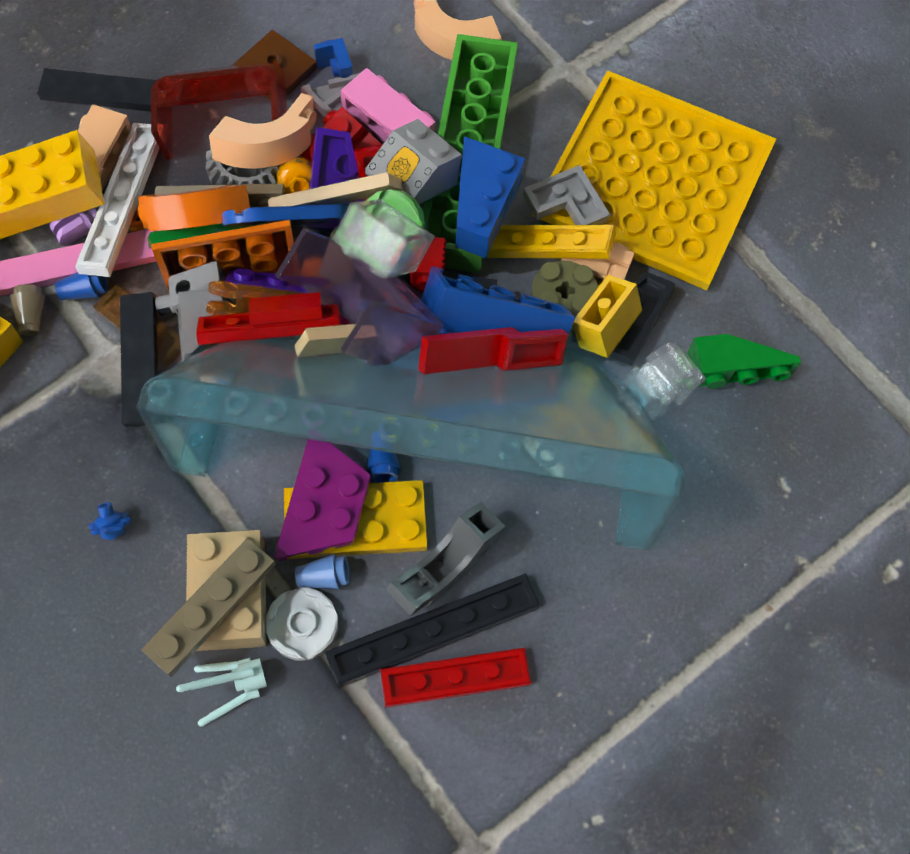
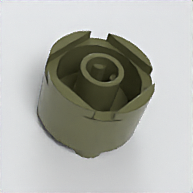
[530,261,598,337]

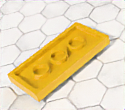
[284,480,427,559]

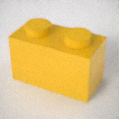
[573,274,642,358]

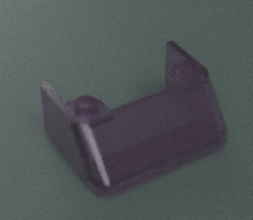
[275,228,444,367]

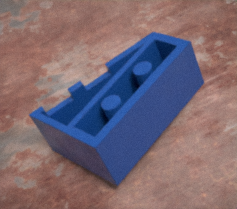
[455,136,525,258]

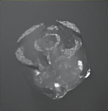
[623,341,706,420]

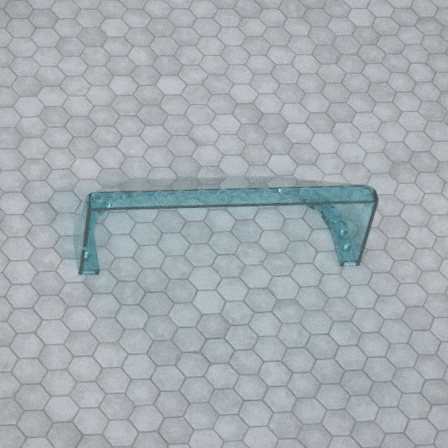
[137,310,685,551]

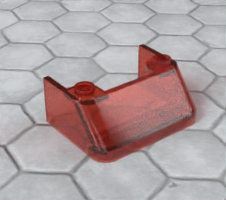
[151,61,287,160]

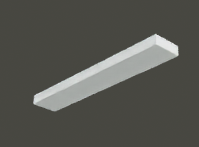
[75,123,165,277]

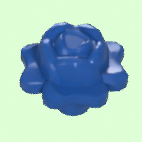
[88,502,132,540]

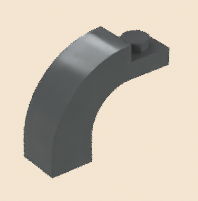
[386,502,506,616]

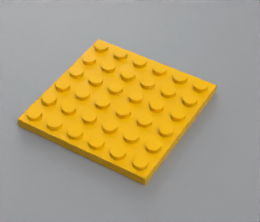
[532,70,776,291]

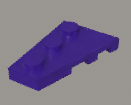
[305,127,364,229]

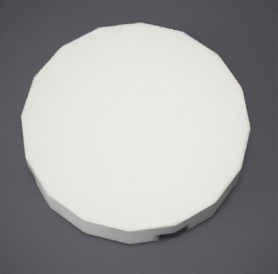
[266,587,338,661]

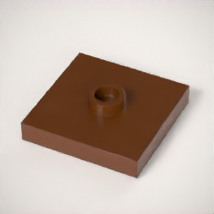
[231,29,317,105]

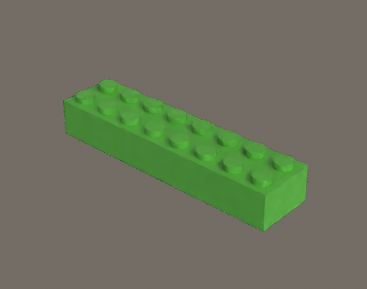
[423,34,518,273]

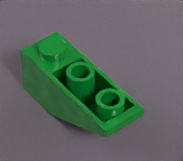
[688,334,801,389]

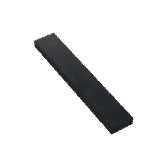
[325,573,540,688]

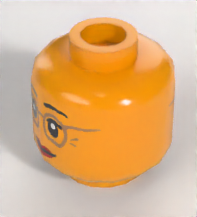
[276,157,312,194]

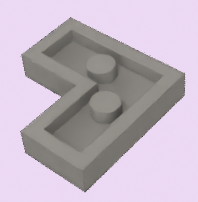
[522,165,610,225]

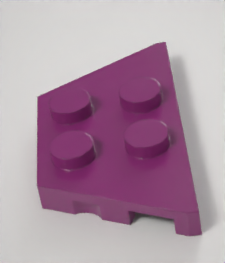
[274,430,371,561]

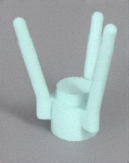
[176,658,267,727]

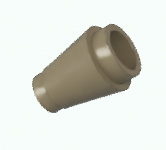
[10,284,45,336]

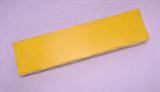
[487,225,616,259]

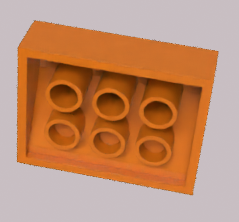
[151,220,300,294]

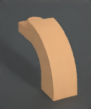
[413,0,502,60]
[209,93,317,169]

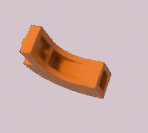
[138,184,250,231]

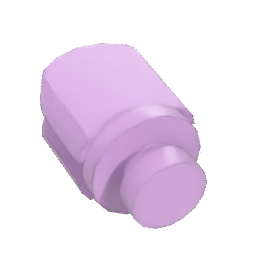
[50,208,97,246]

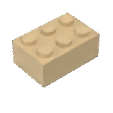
[186,530,267,651]

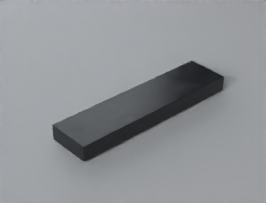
[37,68,167,112]
[120,292,159,427]

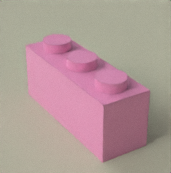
[340,68,435,143]

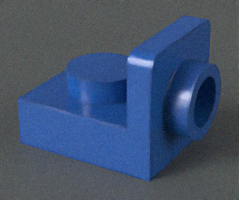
[314,38,353,78]

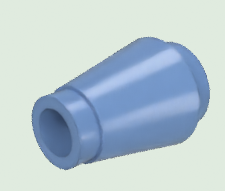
[295,554,350,589]

